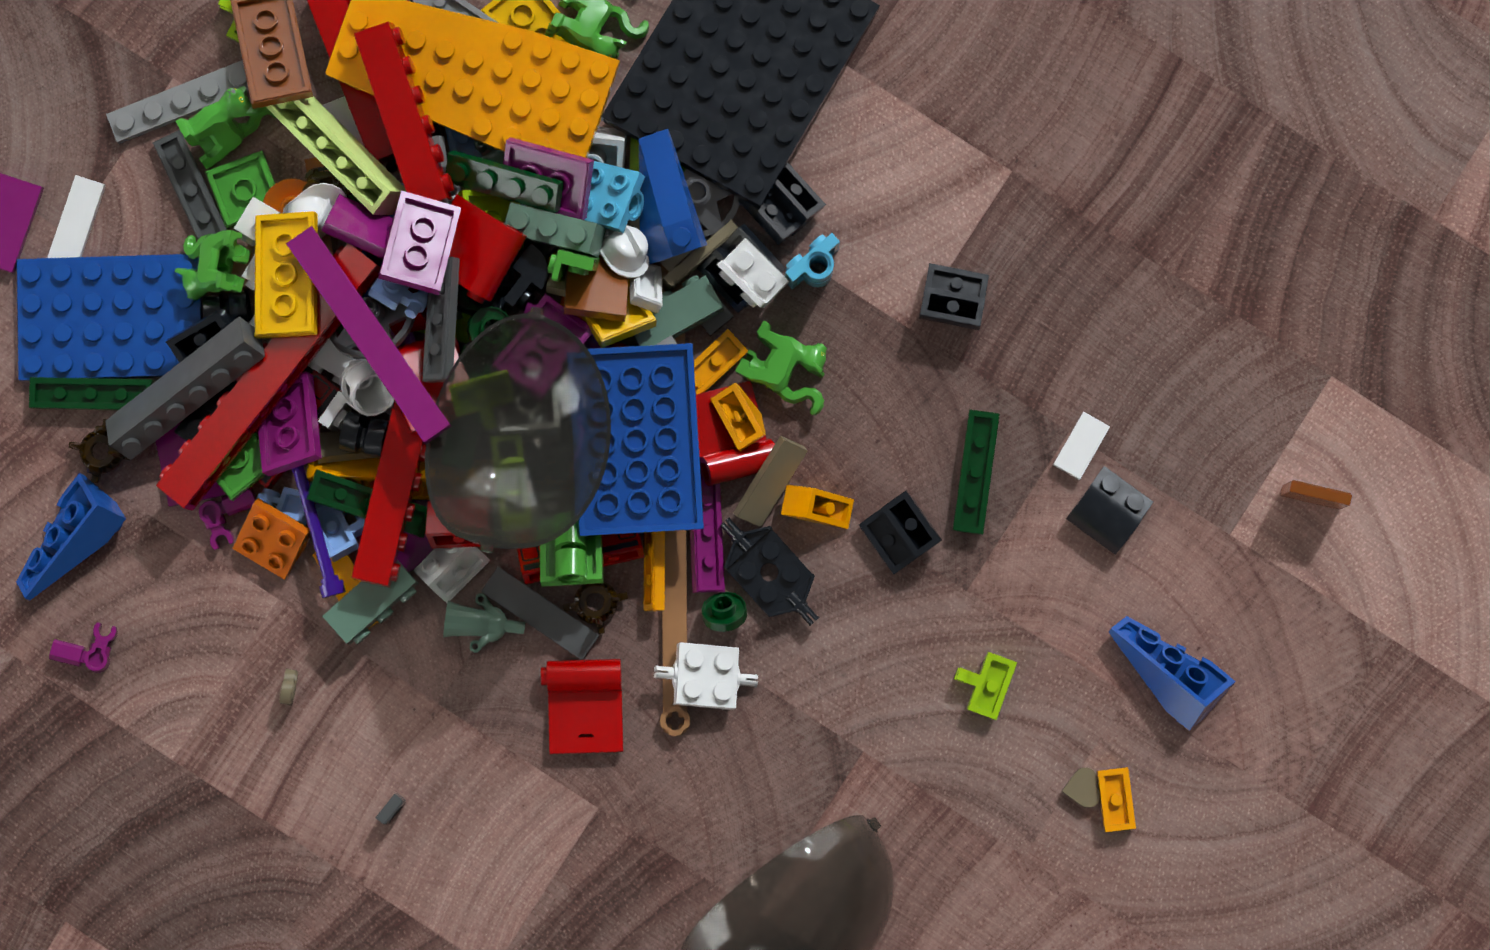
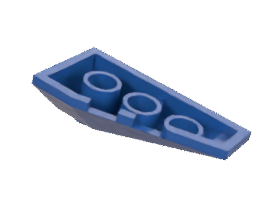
[639,129,707,265]
[16,473,126,601]
[1109,616,1236,731]

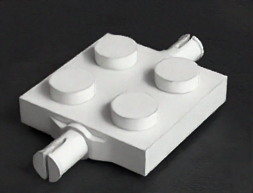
[654,642,758,710]

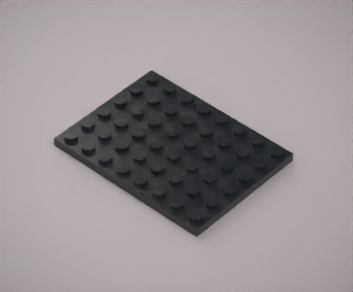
[601,0,880,209]

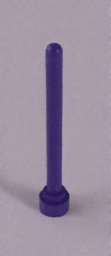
[292,465,346,598]

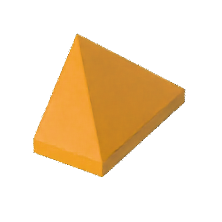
[710,383,766,451]

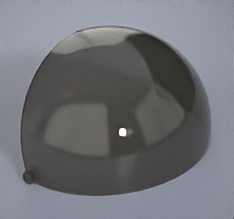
[425,307,611,553]
[681,815,894,950]

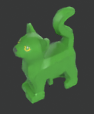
[544,0,649,58]
[175,86,276,169]
[174,230,251,301]
[735,321,827,415]

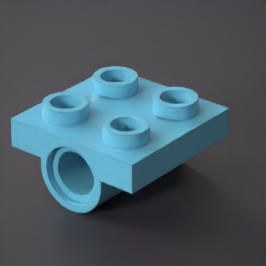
[584,161,645,233]
[785,233,840,289]

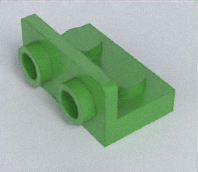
[548,249,600,282]

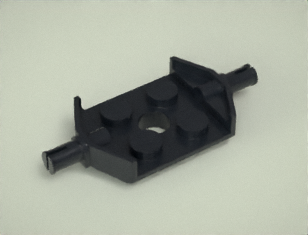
[720,517,820,626]

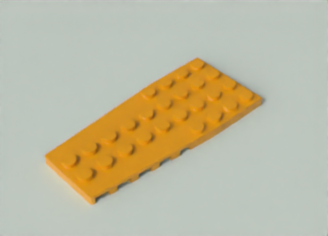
[325,0,620,158]

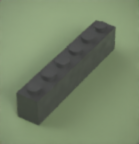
[105,317,265,460]

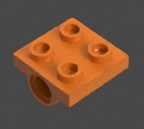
[232,498,310,580]

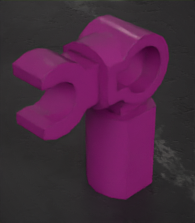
[199,487,256,550]
[49,622,118,673]

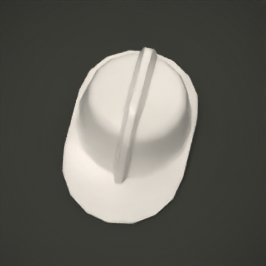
[283,183,347,239]
[600,225,649,278]

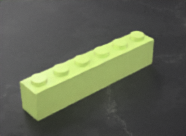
[266,96,406,215]

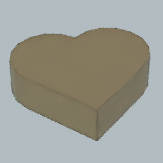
[279,668,298,705]
[1061,768,1100,808]

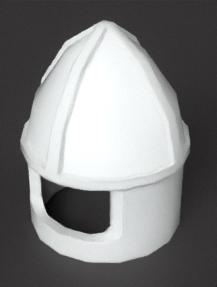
[341,359,394,416]

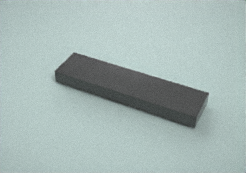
[152,130,227,239]
[422,257,460,383]
[481,566,599,660]

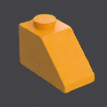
[781,485,854,529]

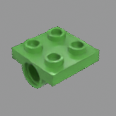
[540,516,604,587]

